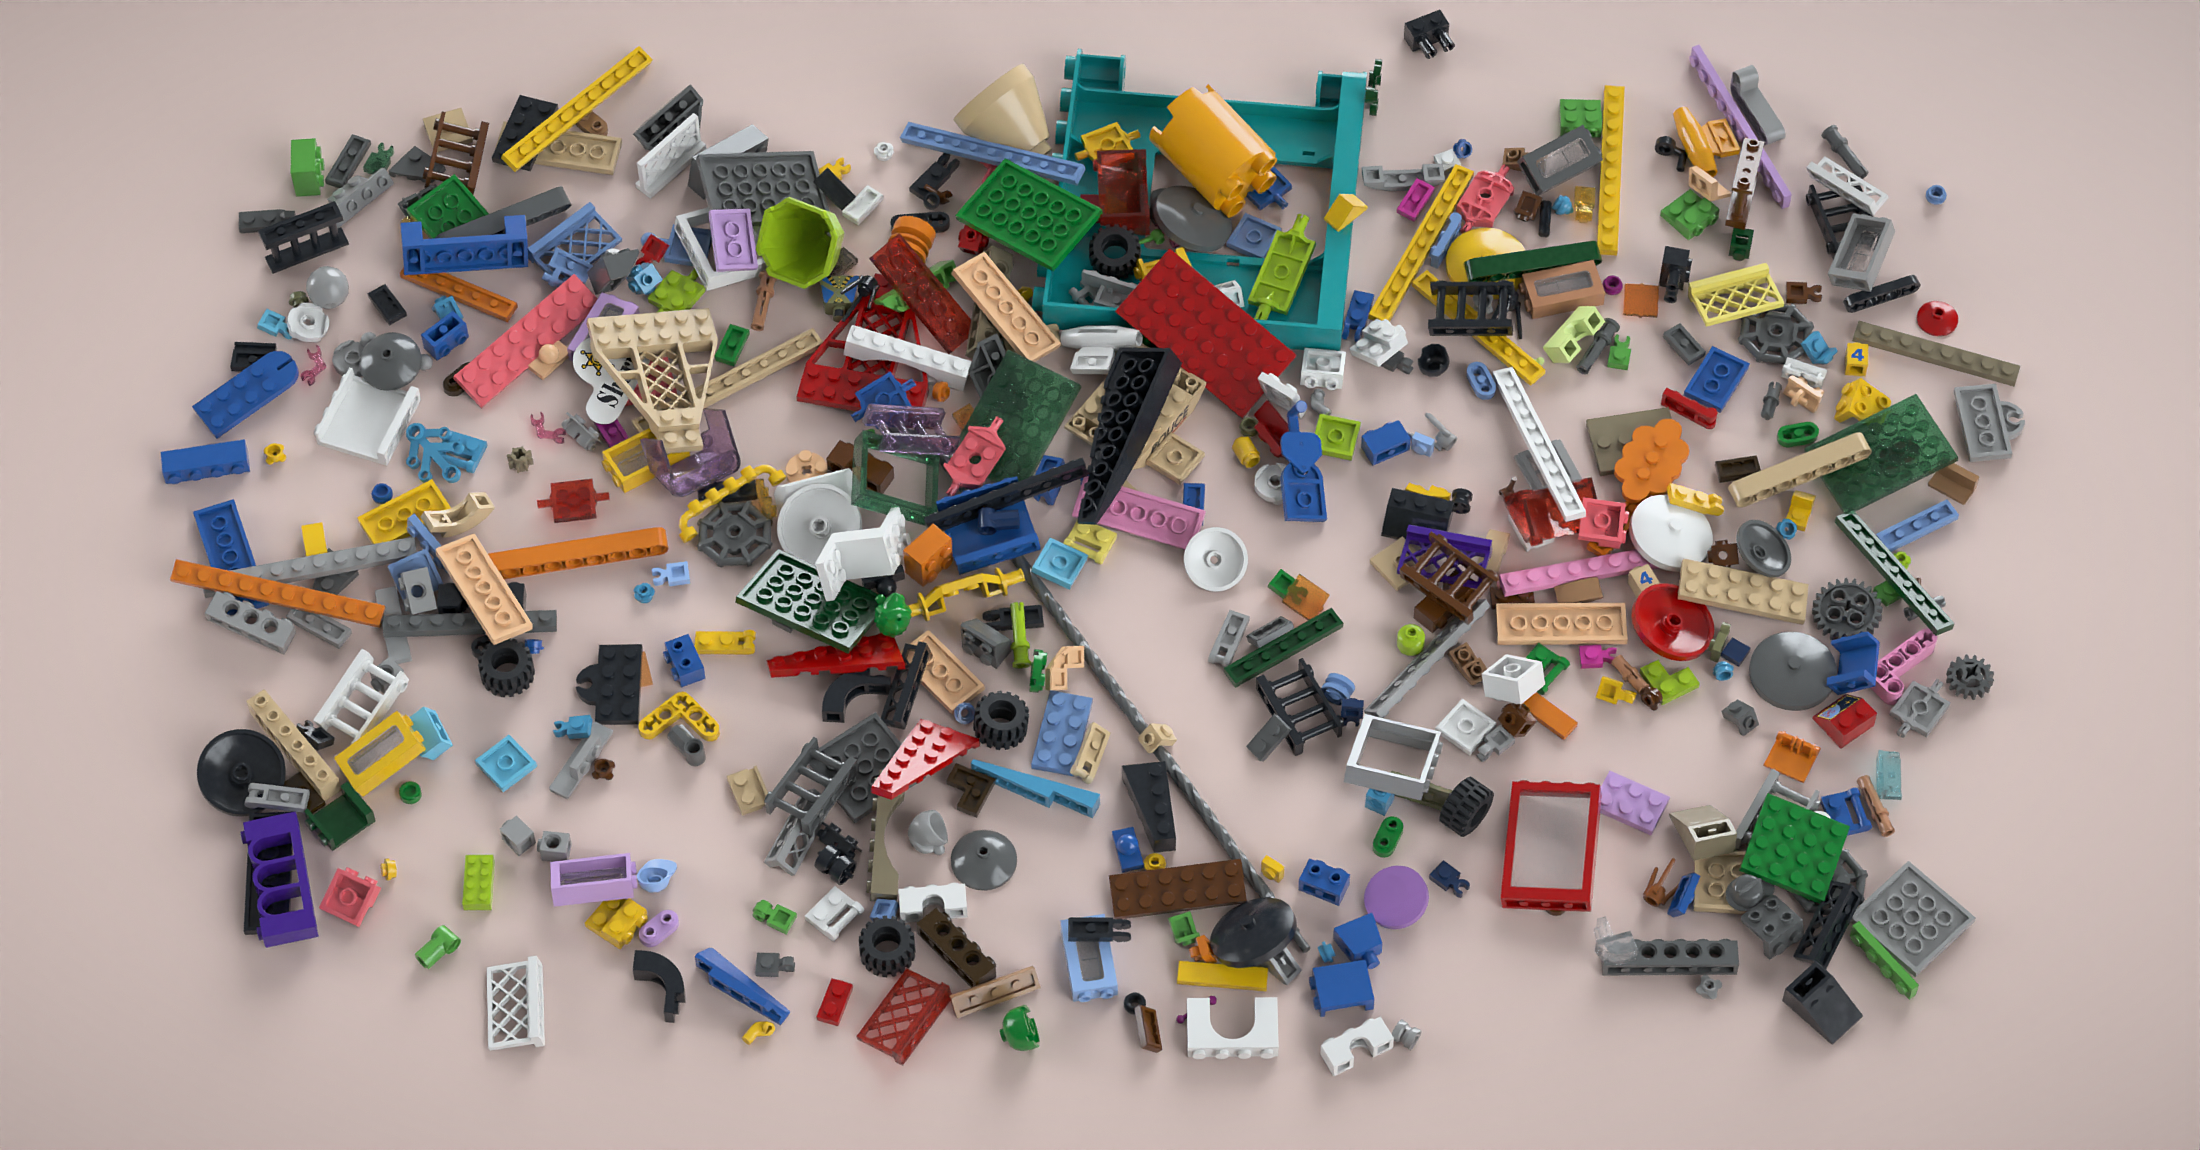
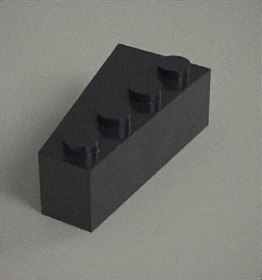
[1122,761,1176,853]

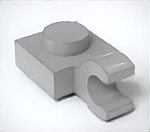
[1477,725,1515,762]

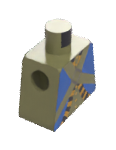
[820,276,859,323]

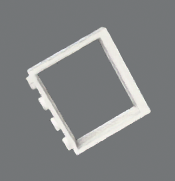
[674,207,767,291]

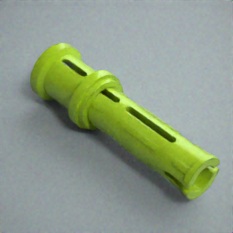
[1010,602,1032,669]

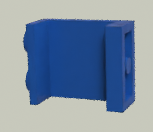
[1827,632,1880,695]

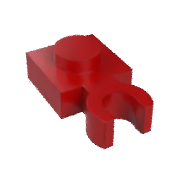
[635,234,670,265]

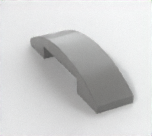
[1362,163,1445,191]

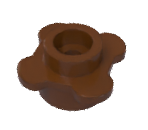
[1641,686,1663,711]
[592,759,615,780]

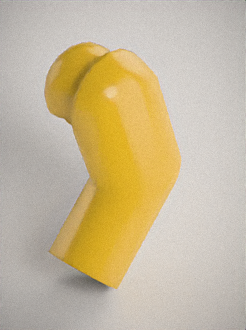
[742,1021,775,1045]

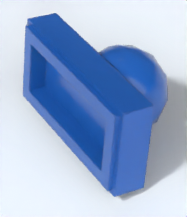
[1112,827,1144,873]

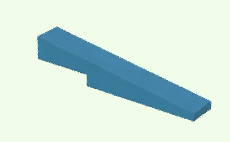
[971,759,1100,818]

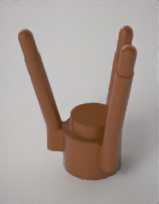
[1643,858,1679,907]

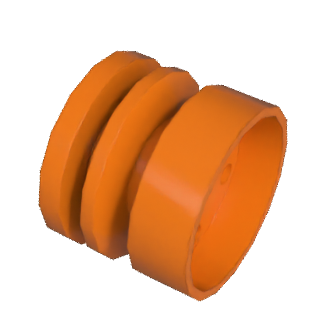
[884,216,936,270]

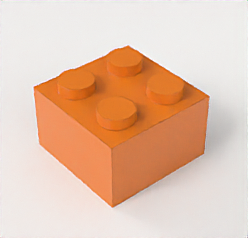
[903,524,953,587]

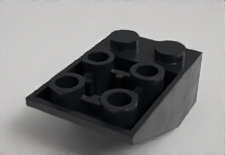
[1782,961,1863,1045]

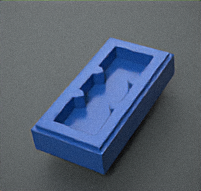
[1183,483,1205,526]
[1667,872,1700,918]

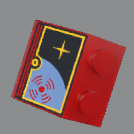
[1812,694,1877,749]

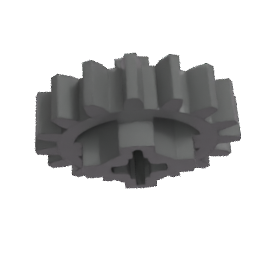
[1946,654,1994,700]

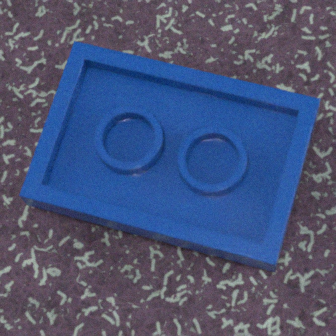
[1683,346,1750,413]

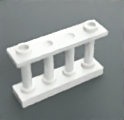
[313,649,409,744]

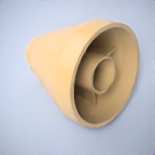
[953,64,1052,155]

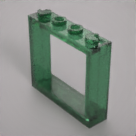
[851,430,940,526]

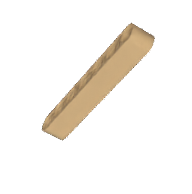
[1728,432,1872,508]

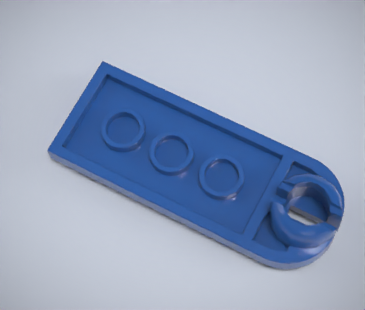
[192,351,299,439]

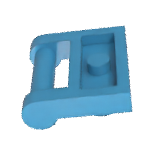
[433,430,488,474]

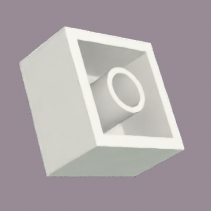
[1482,654,1545,704]

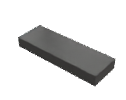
[325,134,371,188]

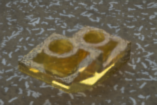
[756,479,777,526]

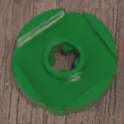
[1029,649,1047,693]

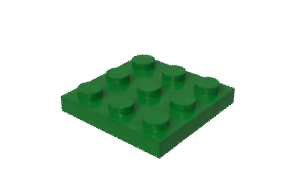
[406,174,489,239]

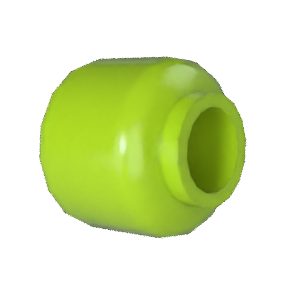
[1397,624,1425,656]

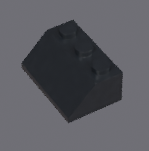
[1381,488,1454,540]

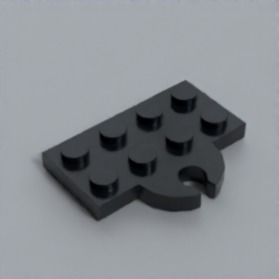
[576,644,643,725]

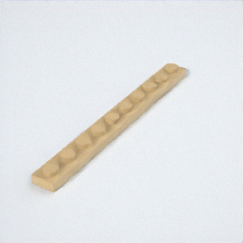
[632,328,823,433]

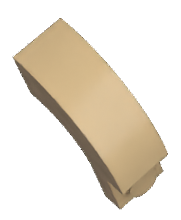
[421,492,495,538]

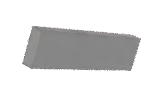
[375,586,412,664]

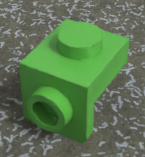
[1168,911,1200,946]

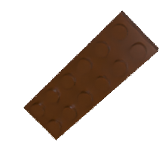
[1109,859,1247,919]

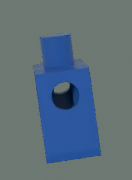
[1333,912,1383,969]

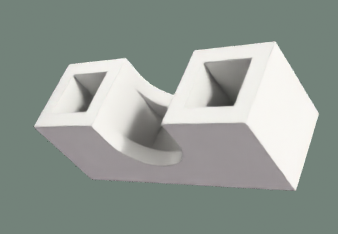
[898,883,968,923]
[1320,1016,1394,1077]

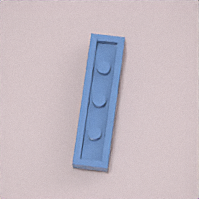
[1876,499,1959,552]

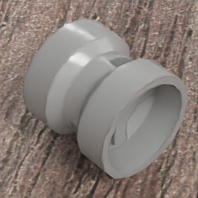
[1392,1019,1422,1050]

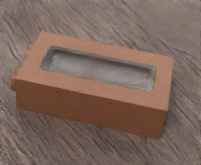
[1518,260,1605,319]

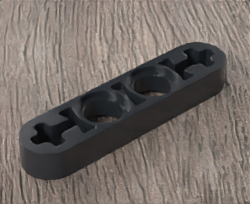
[1843,275,1921,313]

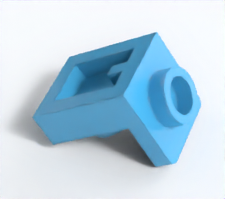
[432,296,464,320]
[1801,331,1838,364]

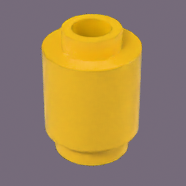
[1232,436,1260,468]

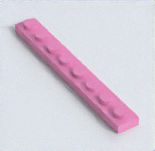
[1499,550,1659,597]

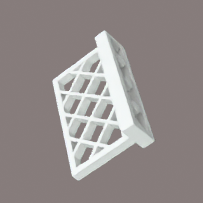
[635,113,707,199]
[487,956,545,1051]

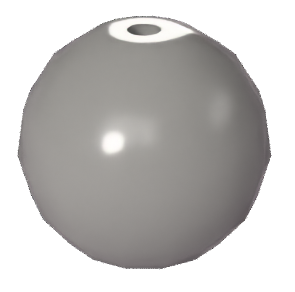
[306,266,349,309]

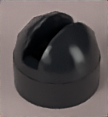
[923,192,940,210]

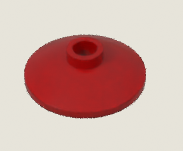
[1917,301,1958,336]

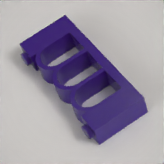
[241,811,319,948]

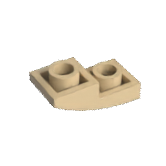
[1477,529,1511,573]

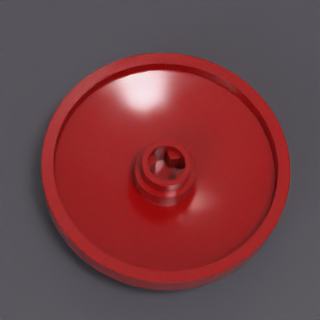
[1631,583,1715,661]

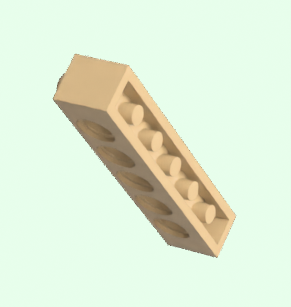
[246,689,341,801]

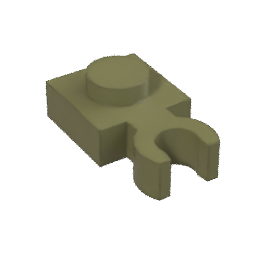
[1708,622,1731,663]

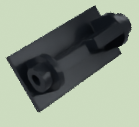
[817,822,862,859]

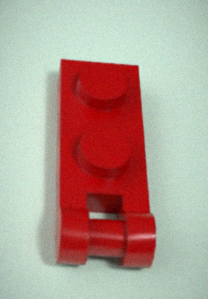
[1661,388,1718,429]

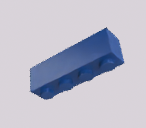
[161,439,250,484]

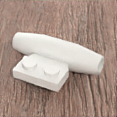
[1060,326,1143,374]

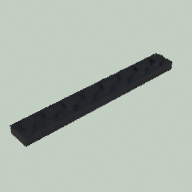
[924,457,1088,531]

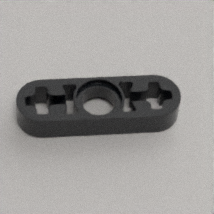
[890,212,950,233]

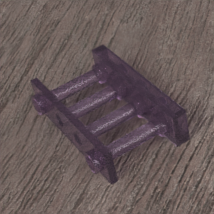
[862,404,961,455]

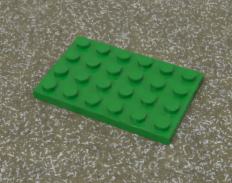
[955,158,1103,272]

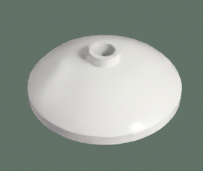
[1184,527,1248,591]

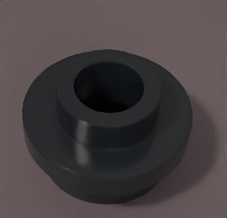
[1124,992,1146,1015]

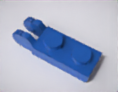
[1342,290,1374,342]

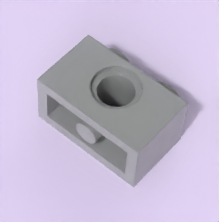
[398,567,437,615]

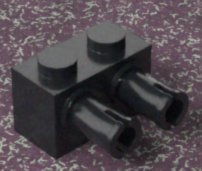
[1404,9,1455,59]
[1658,246,1693,303]

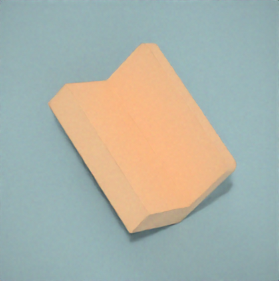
[1689,166,1731,202]

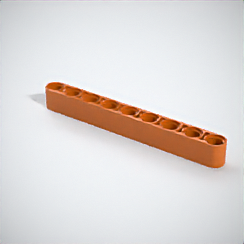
[488,527,669,580]

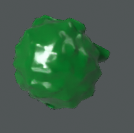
[874,592,912,638]

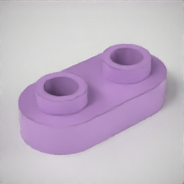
[639,910,679,947]

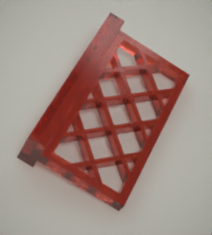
[856,968,952,1066]

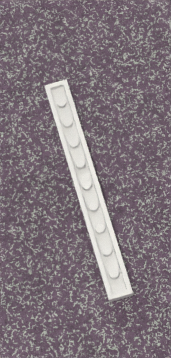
[1493,367,1586,522]

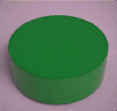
[399,781,422,804]

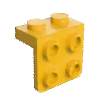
[1834,378,1891,433]

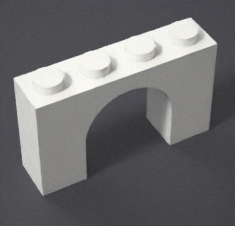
[1187,997,1279,1059]

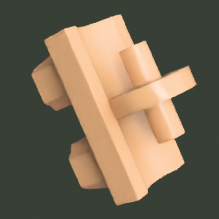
[1783,375,1824,413]

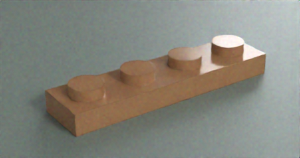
[949,966,1041,1019]

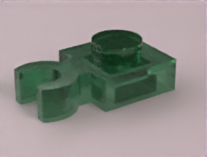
[363,142,394,175]

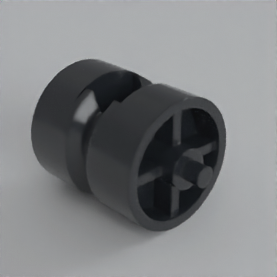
[814,844,857,885]

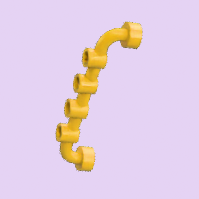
[679,465,786,543]

